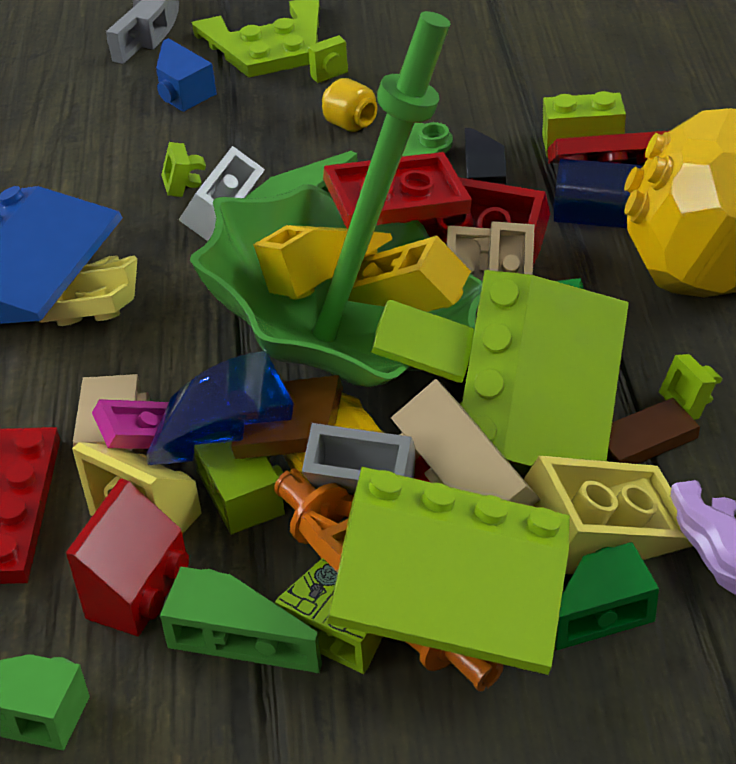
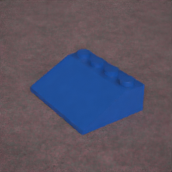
[0,186,123,324]

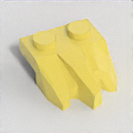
[39,255,137,326]

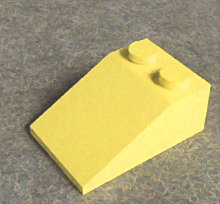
[524,456,693,574]

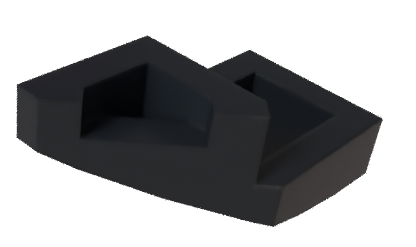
[465,128,506,185]

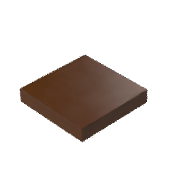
[231,375,343,459]

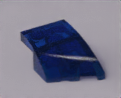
[147,351,294,465]

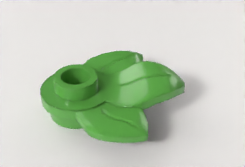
[402,122,453,157]

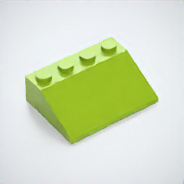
[462,270,629,476]
[327,467,570,675]

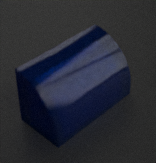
[554,159,642,228]

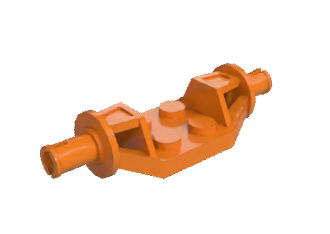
[274,468,504,691]

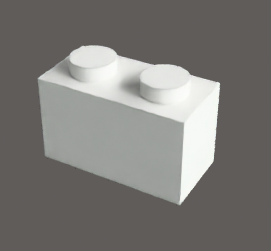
[179,146,265,241]

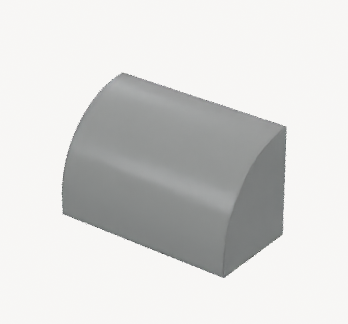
[302,423,415,494]

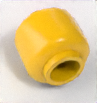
[322,78,378,132]

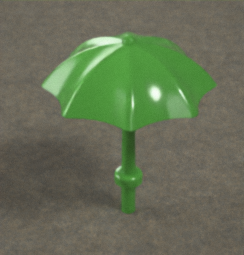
[190,11,483,387]

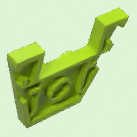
[192,0,320,77]

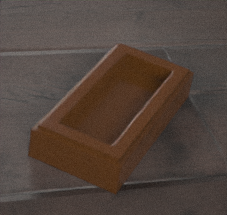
[607,398,700,464]

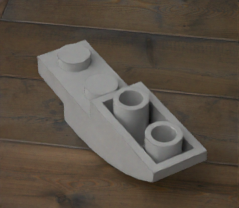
[106,0,179,64]

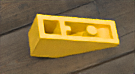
[348,235,471,312]

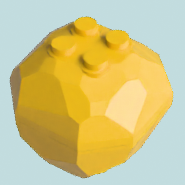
[624,108,736,297]

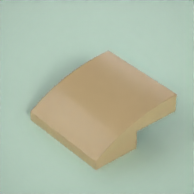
[446,221,535,312]

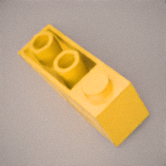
[253,225,392,299]

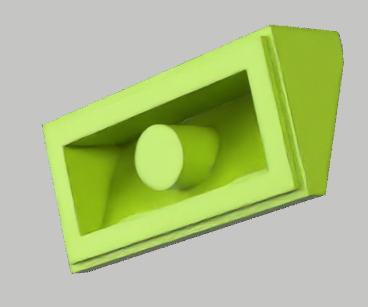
[371,300,475,383]

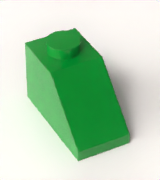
[555,542,659,650]

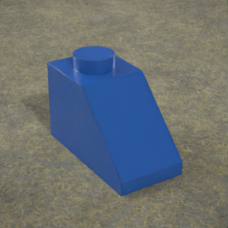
[156,38,217,112]

